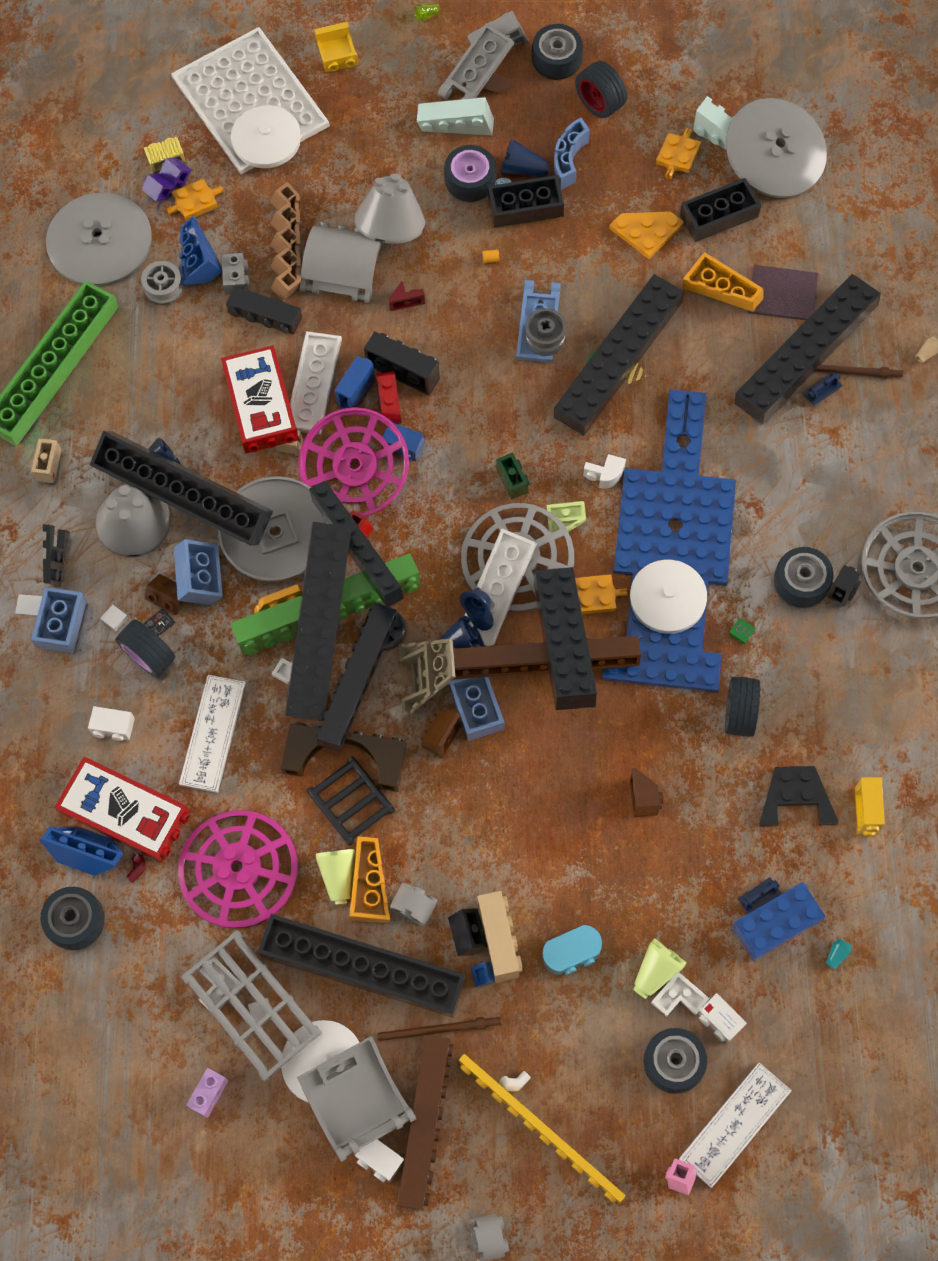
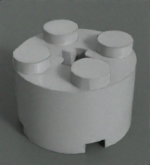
[390,882,438,926]
[469,1213,509,1261]

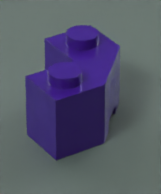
[142,158,191,201]

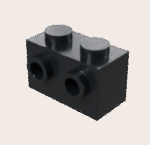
[827,565,861,606]
[448,908,488,956]

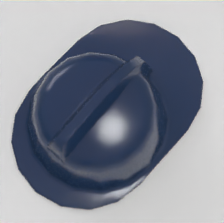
[460,587,494,631]

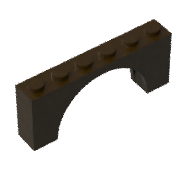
[281,722,407,792]

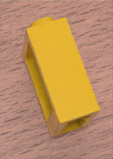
[855,777,885,837]

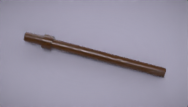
[815,364,903,378]
[378,1017,501,1041]

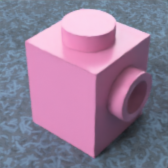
[665,1159,696,1196]

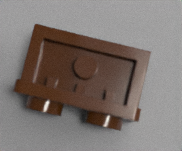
[145,574,184,615]

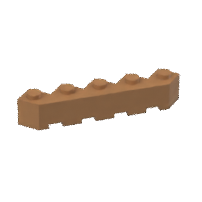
[270,182,301,301]

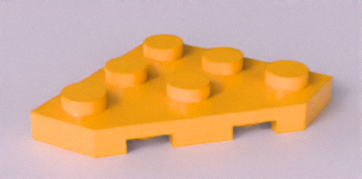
[609,212,684,259]

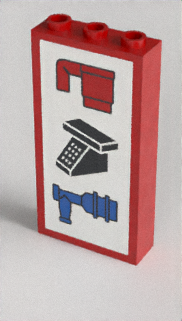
[221,345,299,454]
[54,756,190,863]

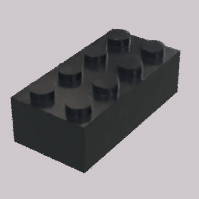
[488,175,564,228]
[680,178,761,242]
[364,331,440,396]

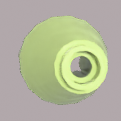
[633,938,687,999]

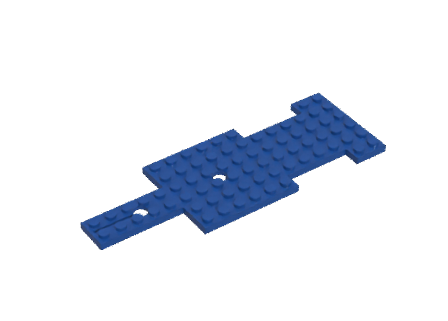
[602,389,736,693]

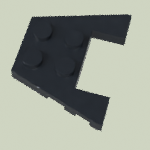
[43,524,69,586]
[759,766,838,827]

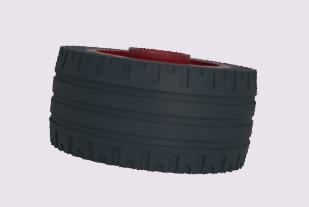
[575,61,628,118]

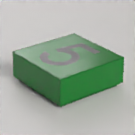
[728,618,756,645]

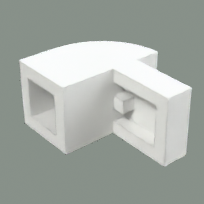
[583,454,626,489]

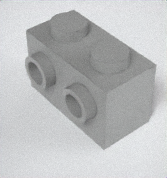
[222,253,250,295]

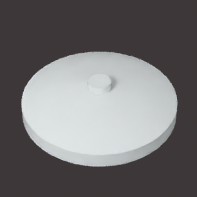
[231,105,301,168]
[630,560,707,634]
[281,1020,360,1103]

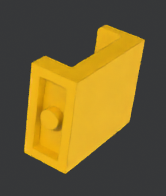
[315,22,358,73]

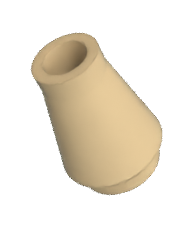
[915,337,938,364]

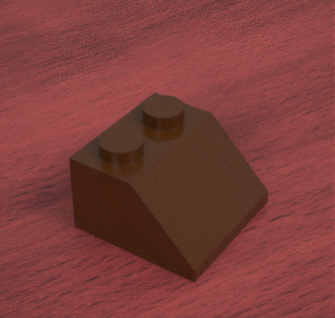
[420,709,462,758]
[629,768,663,817]

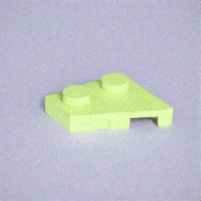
[547,501,586,533]

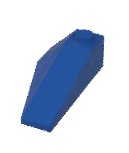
[179,216,222,285]

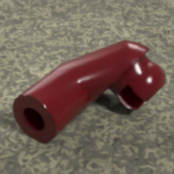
[126,852,146,883]

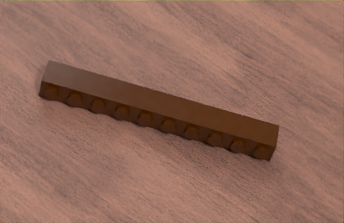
[453,636,641,679]

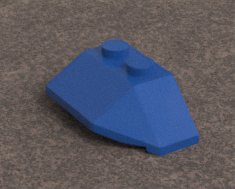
[40,826,123,876]

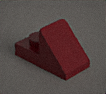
[389,281,425,311]

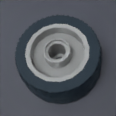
[532,24,583,80]
[774,547,834,608]
[643,1028,707,1094]

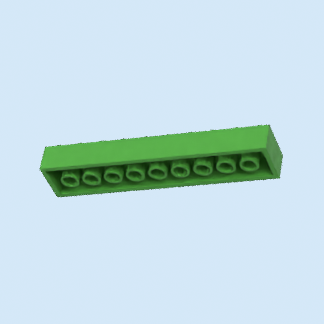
[0,281,119,447]
[230,553,420,656]

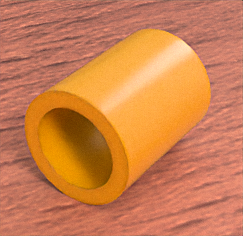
[482,249,500,263]

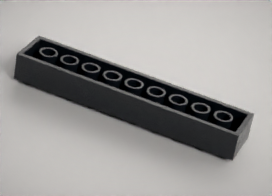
[553,274,684,436]
[735,274,881,424]
[89,431,273,546]
[284,522,352,721]
[257,914,466,1018]

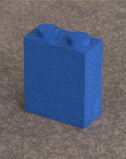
[335,356,375,409]

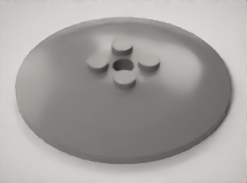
[726,98,827,198]
[46,193,152,286]
[218,476,328,582]

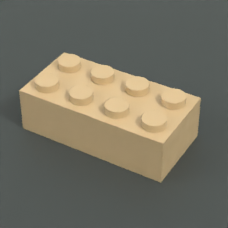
[477,891,523,983]

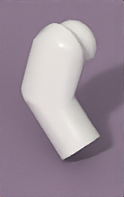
[499,1071,531,1092]

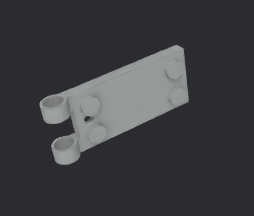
[438,23,514,100]

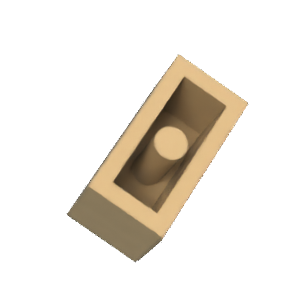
[31,438,61,483]

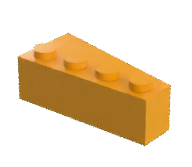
[683,252,763,312]
[349,836,390,925]

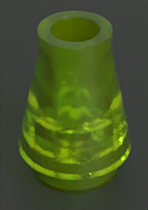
[414,3,440,21]

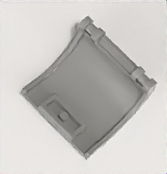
[300,222,385,303]
[297,1036,416,1162]

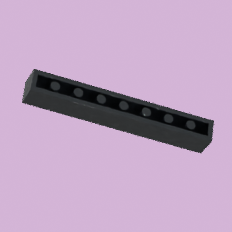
[309,480,404,608]
[315,602,397,752]

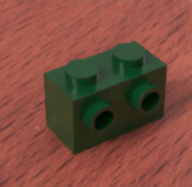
[496,452,530,500]

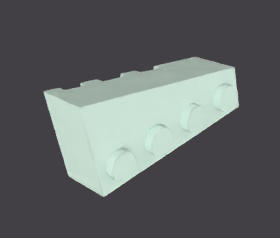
[693,96,734,149]
[417,97,494,135]

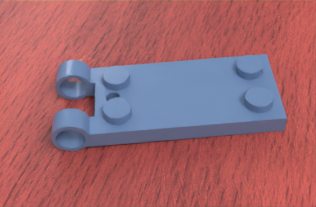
[516,280,561,363]

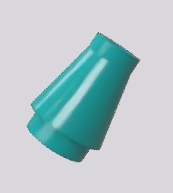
[825,938,852,970]

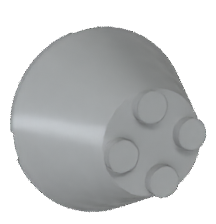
[354,174,425,244]
[96,485,170,556]

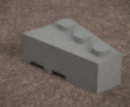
[467,11,530,50]

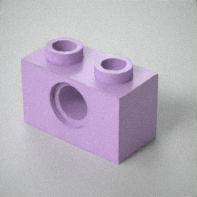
[186,1068,228,1118]

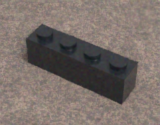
[226,286,302,335]

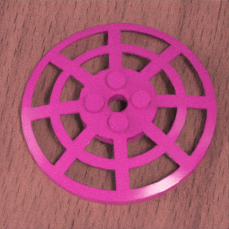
[298,408,409,517]
[178,810,298,929]

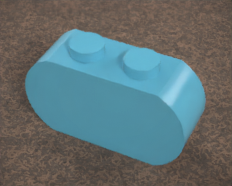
[542,925,602,975]

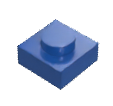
[471,962,495,988]

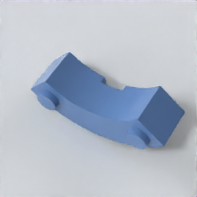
[554,118,590,190]

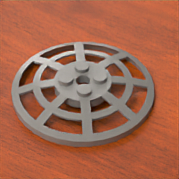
[461,503,574,612]
[861,511,938,619]

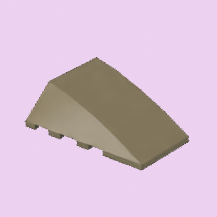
[398,639,455,718]

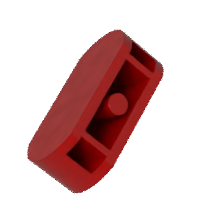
[376,371,402,426]

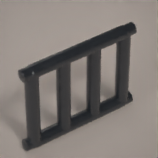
[306,756,396,846]

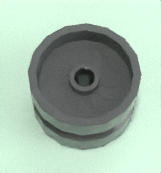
[525,308,566,356]

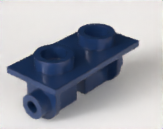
[803,373,843,406]
[737,877,782,914]

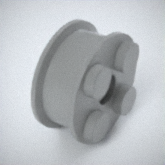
[141,261,183,304]

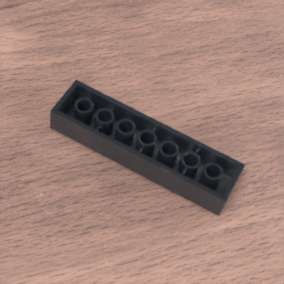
[534,567,597,711]

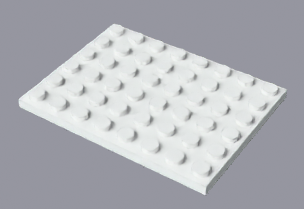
[171,27,330,174]

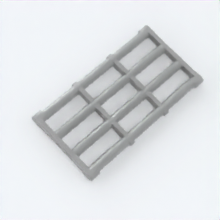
[181,930,322,1082]

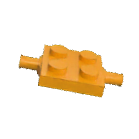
[656,128,701,179]
[166,179,224,221]
[575,574,627,615]

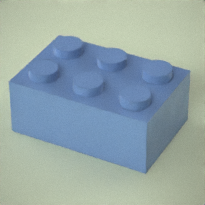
[174,539,223,605]
[31,587,87,653]
[449,677,505,741]

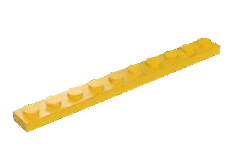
[459,1054,626,1204]

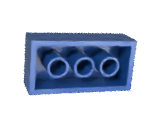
[732,882,826,962]

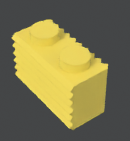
[144,137,186,172]

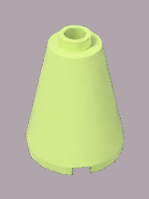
[316,849,356,905]

